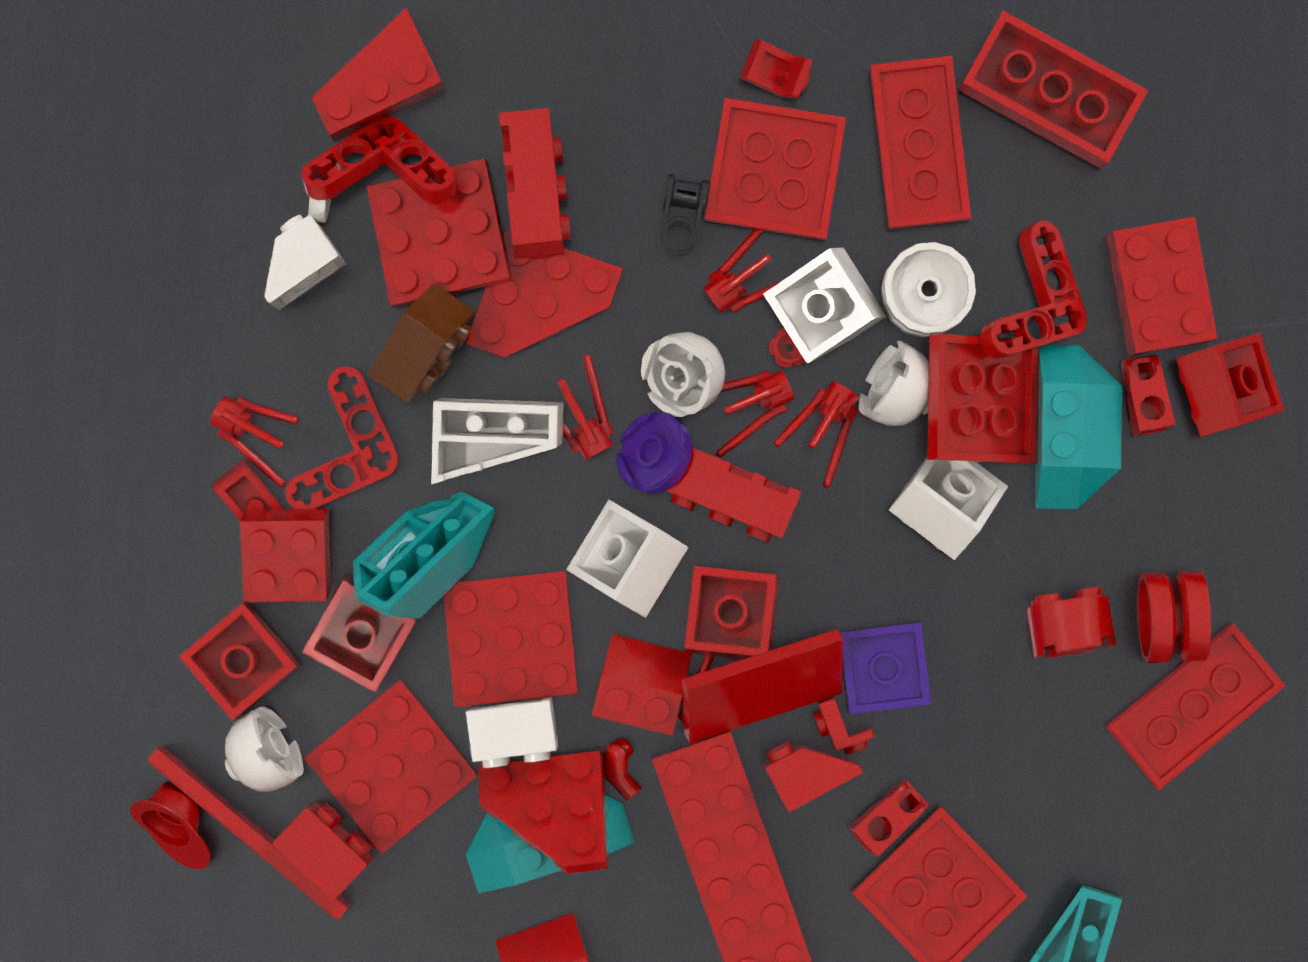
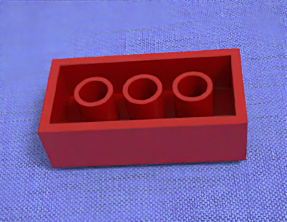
[958,10,1149,169]

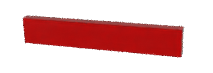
[147,746,352,920]

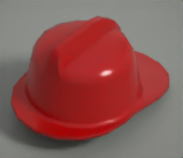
[130,781,211,869]

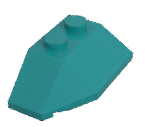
[1035,345,1122,509]
[353,491,495,618]
[466,795,635,894]

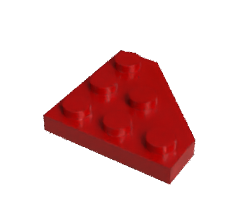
[466,228,623,359]
[478,750,608,874]

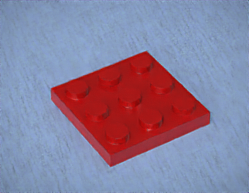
[704,98,846,241]
[367,158,512,308]
[927,334,1039,464]
[444,571,578,707]
[304,679,478,854]
[851,806,1028,962]

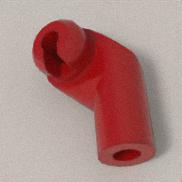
[603,738,642,802]

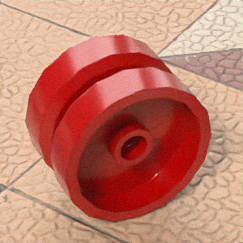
[1137,571,1211,663]

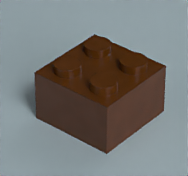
[367,283,474,403]

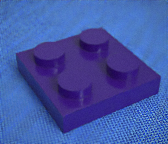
[839,622,932,714]

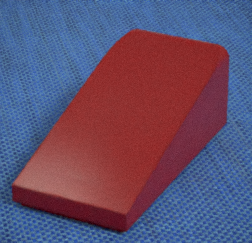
[212,459,284,521]

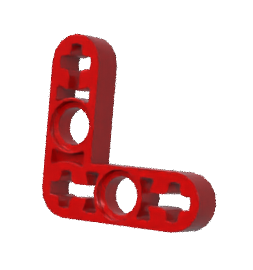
[301,116,456,204]
[980,221,1087,359]
[285,366,399,509]

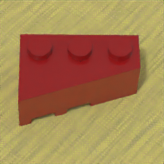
[312,8,445,142]
[499,108,571,259]
[666,448,801,543]

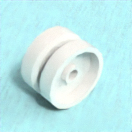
[880,242,976,338]

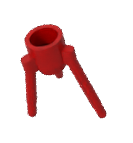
[703,229,781,314]
[539,354,614,460]
[716,370,795,457]
[774,381,859,488]
[209,396,298,487]

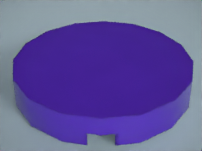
[617,412,692,494]

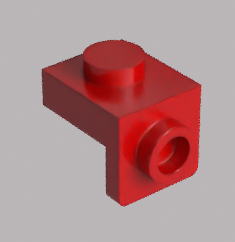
[739,40,812,98]
[813,697,875,755]

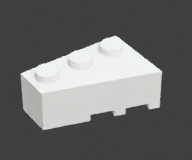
[431,398,564,484]

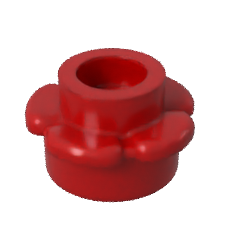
[769,328,805,368]

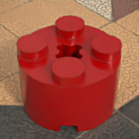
[1026,587,1117,659]

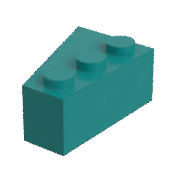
[1029,885,1123,962]

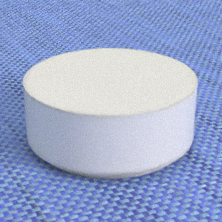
[308,197,331,223]

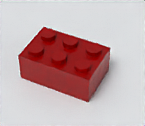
[1106,217,1217,357]

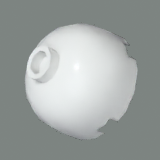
[641,332,726,417]
[859,341,929,426]
[225,706,304,792]

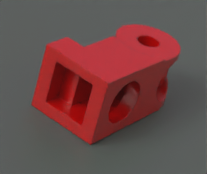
[1121,354,1176,437]
[846,779,928,857]

